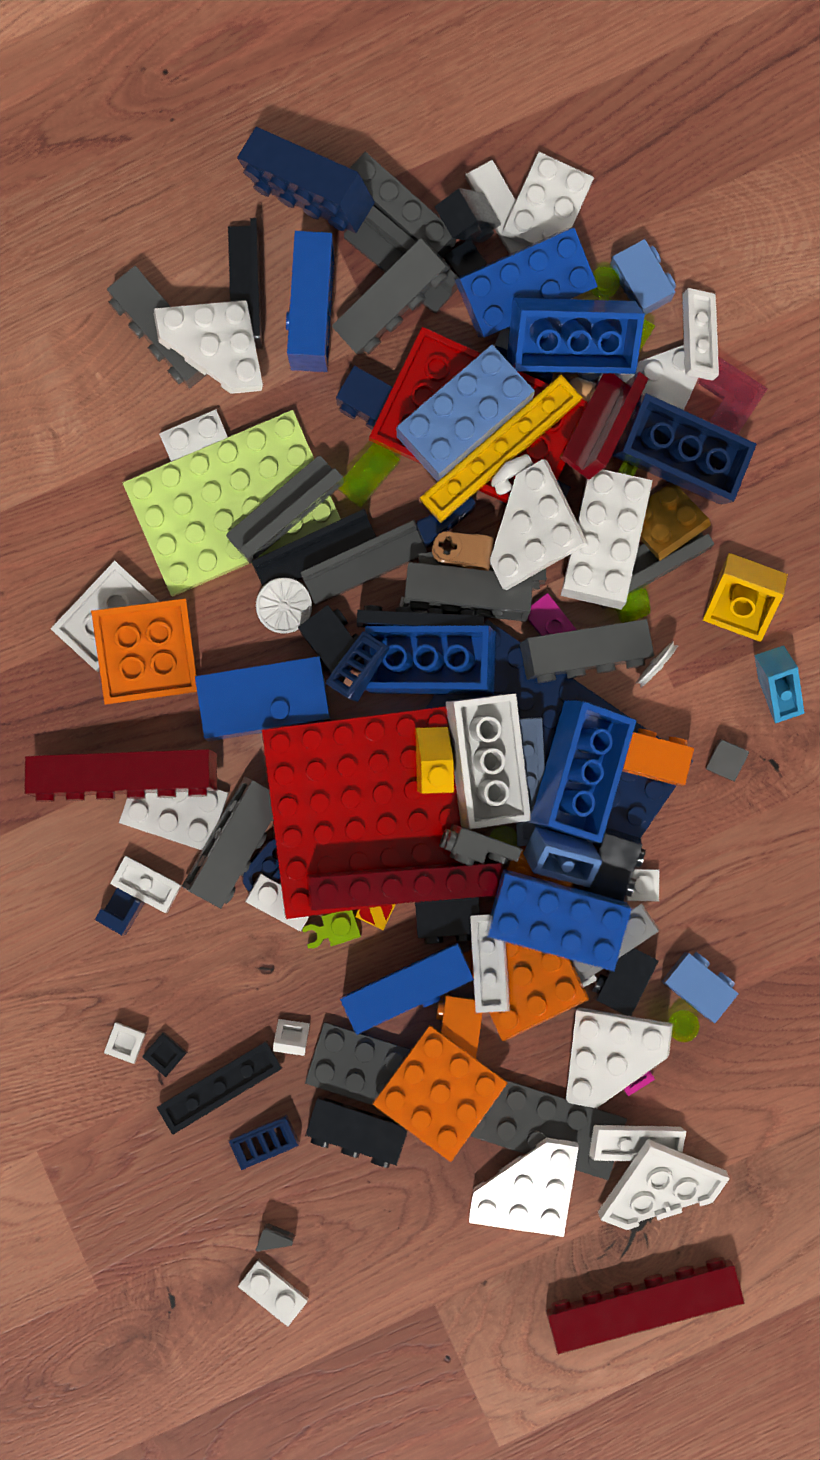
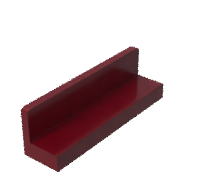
[560,371,649,480]

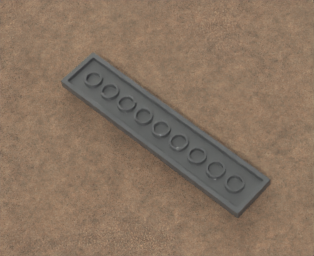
[305,1022,627,1180]

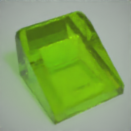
[615,588,651,623]

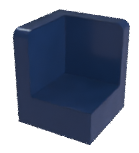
[94,888,145,936]

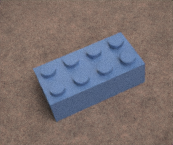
[397,345,535,482]

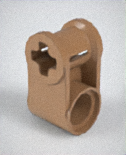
[432,531,494,571]

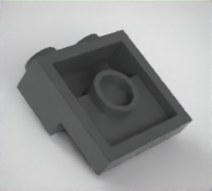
[439,824,522,866]

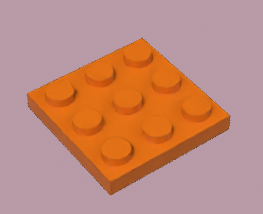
[91,598,197,705]
[462,942,590,1041]
[373,1025,508,1162]

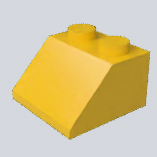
[703,553,788,642]

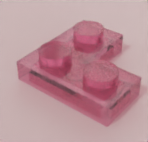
[698,357,768,435]

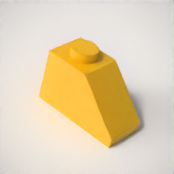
[415,727,454,793]

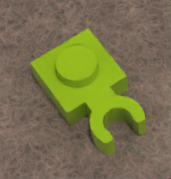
[302,910,361,948]

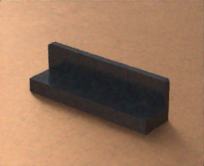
[228,218,263,349]
[251,509,376,586]

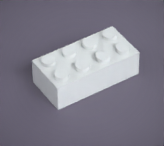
[560,469,653,610]

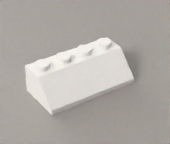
[446,694,531,829]

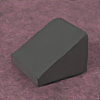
[706,739,749,782]
[255,1223,295,1251]

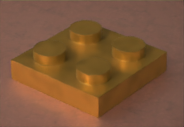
[640,483,711,561]

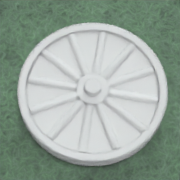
[256,577,312,634]
[636,641,678,687]

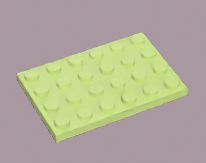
[123,410,341,597]

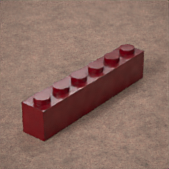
[24,749,217,802]
[307,860,503,910]
[546,1257,745,1354]

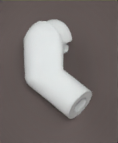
[491,454,533,496]

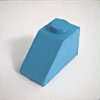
[754,645,805,724]

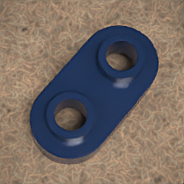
[242,837,280,892]

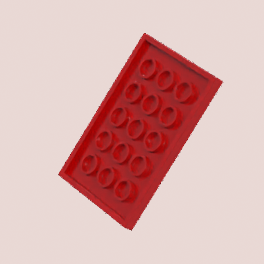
[369,327,587,503]

